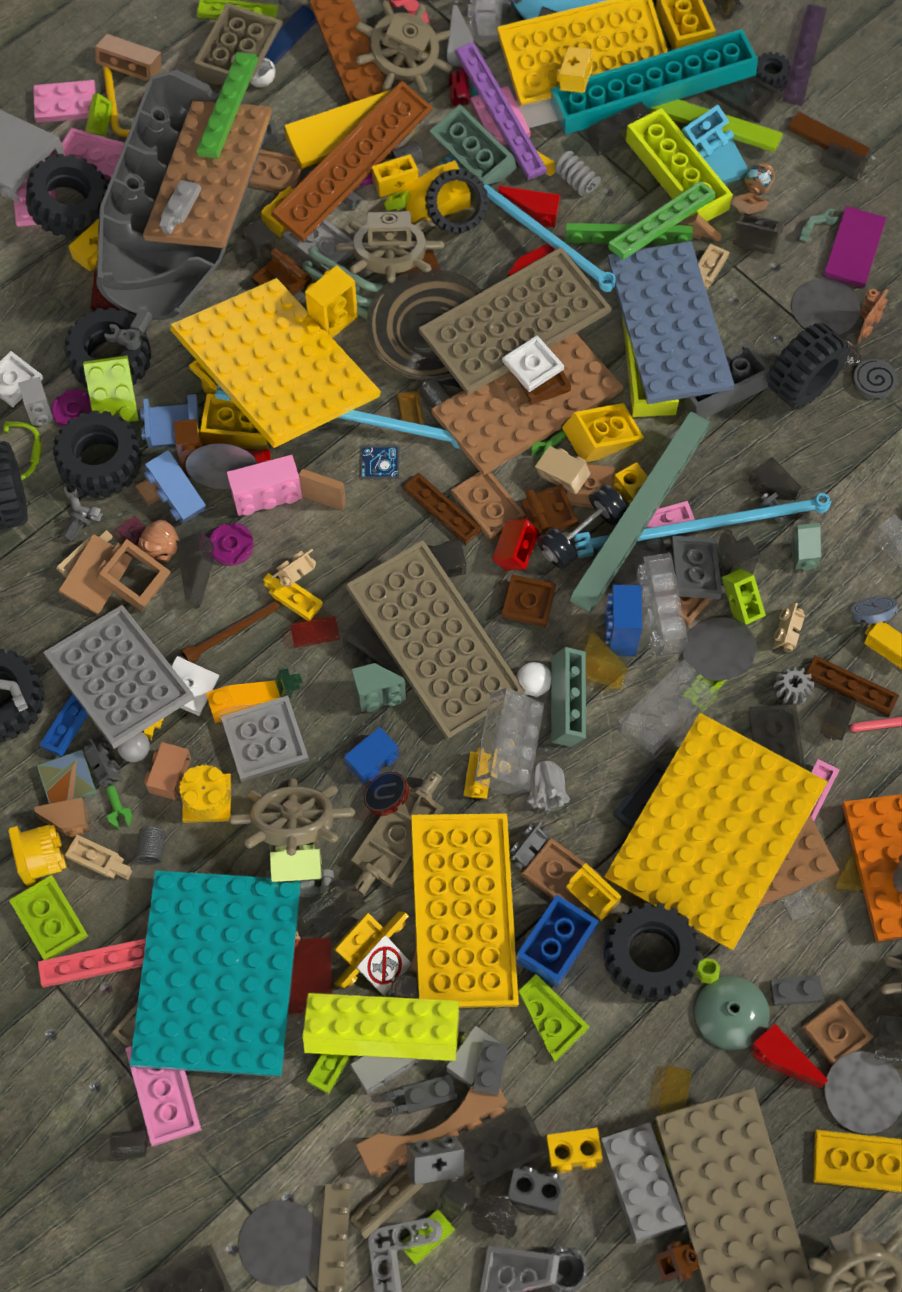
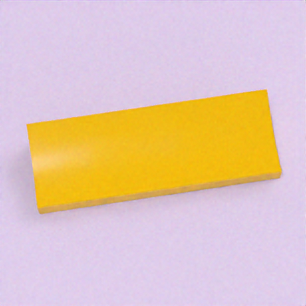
[285,89,414,169]

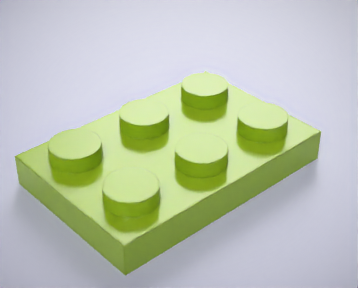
[83,356,139,422]
[9,875,89,960]

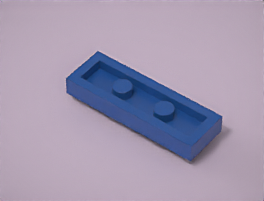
[40,693,88,757]

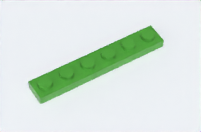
[197,52,258,159]
[608,181,716,260]
[565,223,693,245]

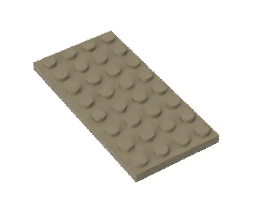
[419,247,611,395]
[346,540,525,740]
[654,1088,815,1292]

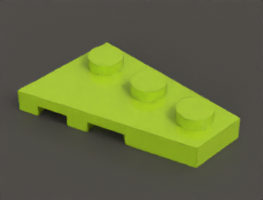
[518,974,590,1063]

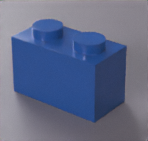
[344,727,399,784]

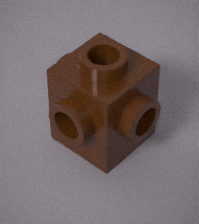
[654,1241,700,1283]

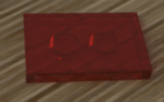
[288,937,333,1015]

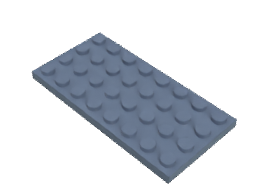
[608,241,734,404]

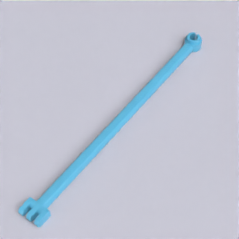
[437,153,616,292]
[215,385,461,449]
[573,493,831,558]

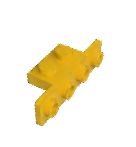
[333,911,409,989]

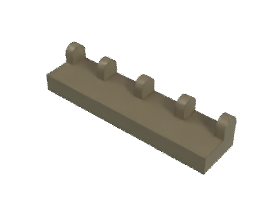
[318,1183,351,1292]

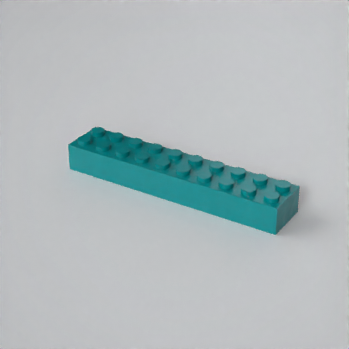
[551,29,758,135]

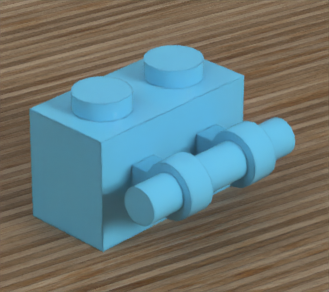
[681,105,734,158]

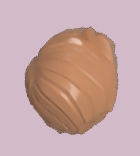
[138,520,179,563]

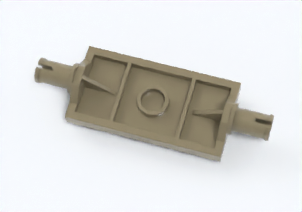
[351,771,444,896]

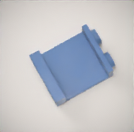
[140,394,201,448]

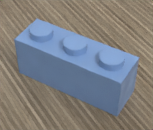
[144,450,206,524]

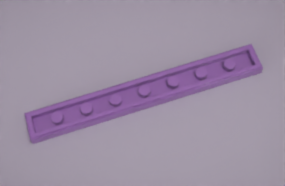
[455,42,547,180]

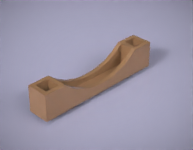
[356,1085,507,1178]

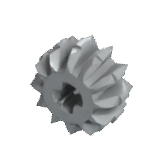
[773,665,814,706]

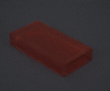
[290,616,340,648]

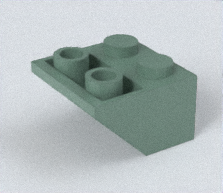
[352,663,406,712]

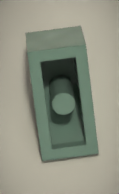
[790,523,821,571]

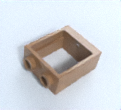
[97,539,171,612]

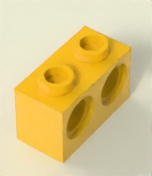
[613,462,648,507]
[546,1128,603,1173]

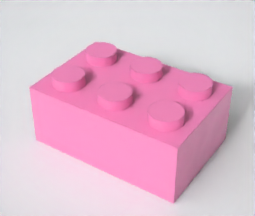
[227,455,302,516]

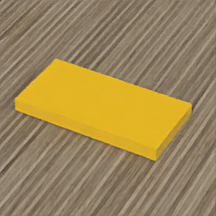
[813,1130,902,1193]

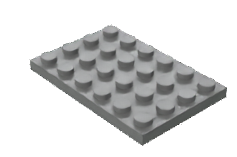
[43,605,195,749]

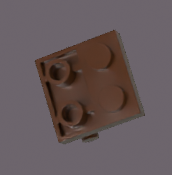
[252,248,312,296]
[520,483,579,538]

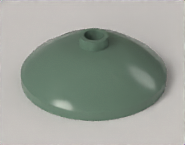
[694,976,769,1051]

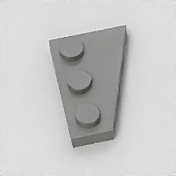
[480,1246,560,1292]

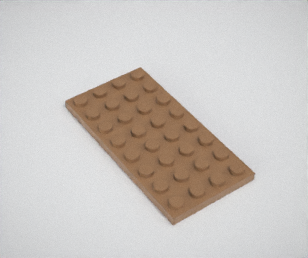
[143,100,272,248]
[431,333,623,476]

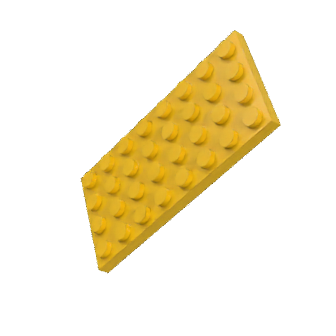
[496,0,668,106]
[411,814,519,1008]

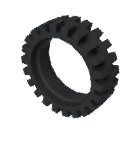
[425,169,489,233]

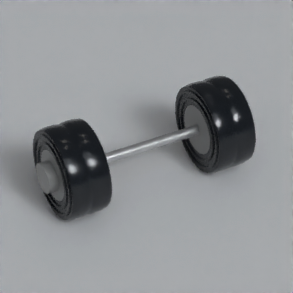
[537,483,628,569]

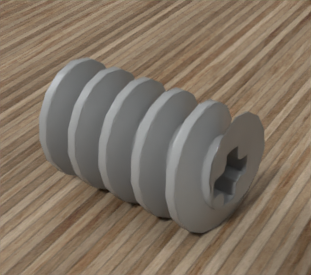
[555,151,601,196]

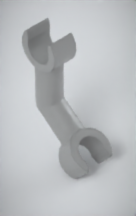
[64,486,102,521]
[0,679,28,712]

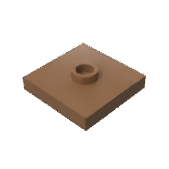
[567,464,615,508]

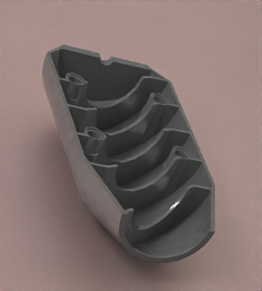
[97,70,267,320]

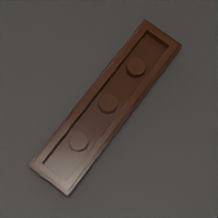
[787,112,870,166]
[403,472,482,545]
[805,655,900,717]

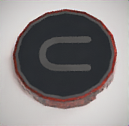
[364,772,410,816]

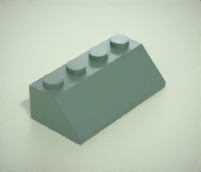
[429,105,517,185]

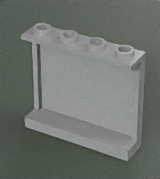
[0,110,64,202]

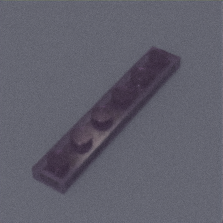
[783,4,827,106]

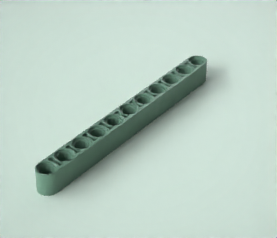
[570,411,711,613]

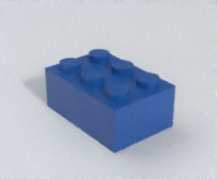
[604,585,642,656]
[516,895,598,989]

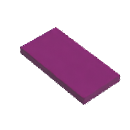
[824,206,887,288]

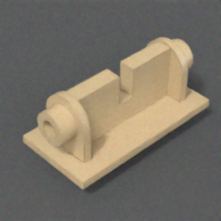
[271,549,316,587]
[773,603,805,652]

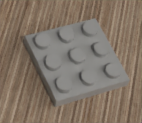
[221,695,309,782]

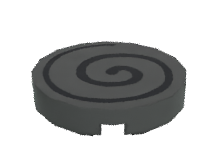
[853,359,897,399]

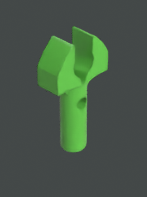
[531,430,567,462]
[106,786,133,830]

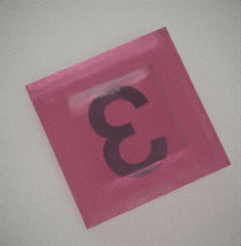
[117,516,146,545]

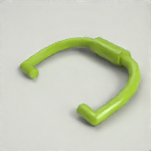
[3,421,42,480]

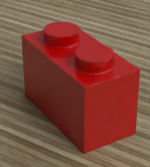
[492,519,539,571]

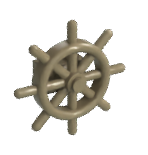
[356,1,452,94]
[334,211,445,283]
[229,778,355,856]
[809,1228,902,1292]

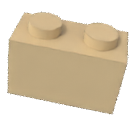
[535,446,591,494]

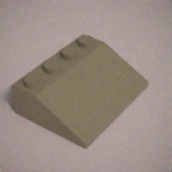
[194,3,282,85]

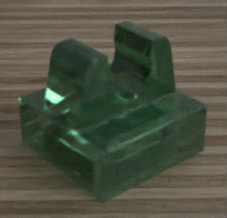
[275,668,303,699]

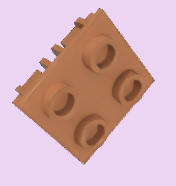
[857,289,888,344]

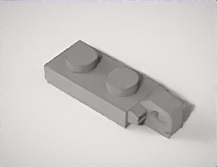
[159,180,201,235]

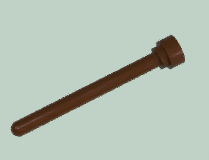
[181,601,280,663]

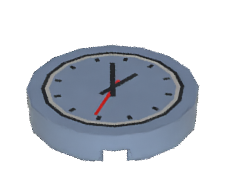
[851,596,898,624]

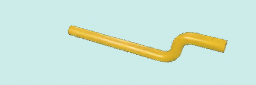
[103,66,130,137]

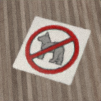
[357,936,412,995]

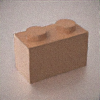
[144,742,191,800]

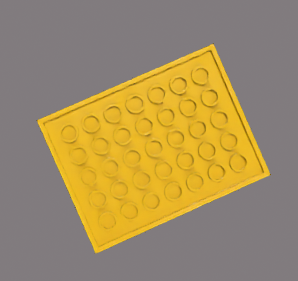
[170,278,381,448]
[604,713,828,951]

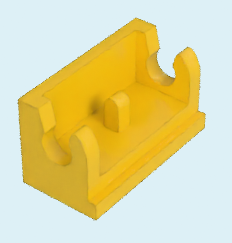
[566,863,621,921]

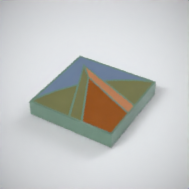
[37,750,97,804]

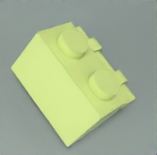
[270,844,322,882]

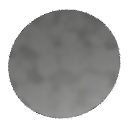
[792,278,860,335]
[186,444,257,489]
[682,617,757,681]
[825,1052,902,1134]
[239,1201,321,1286]

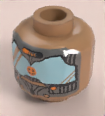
[744,162,775,195]

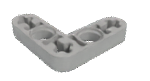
[369,1218,442,1292]

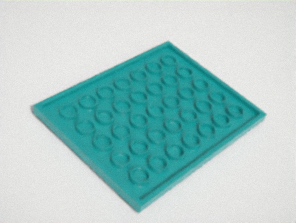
[130,870,301,1077]

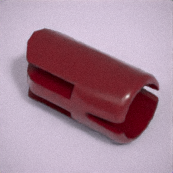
[448,68,470,107]

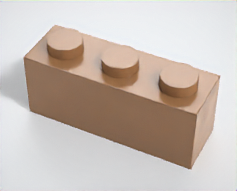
[95,34,161,82]

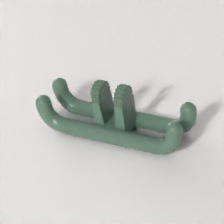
[302,246,382,307]

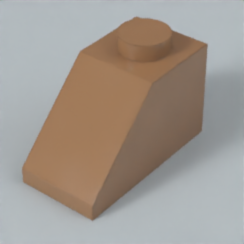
[34,797,90,837]

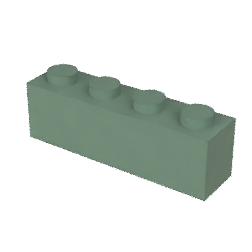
[551,647,586,747]

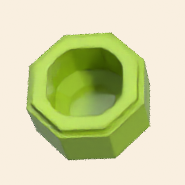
[696,958,720,984]

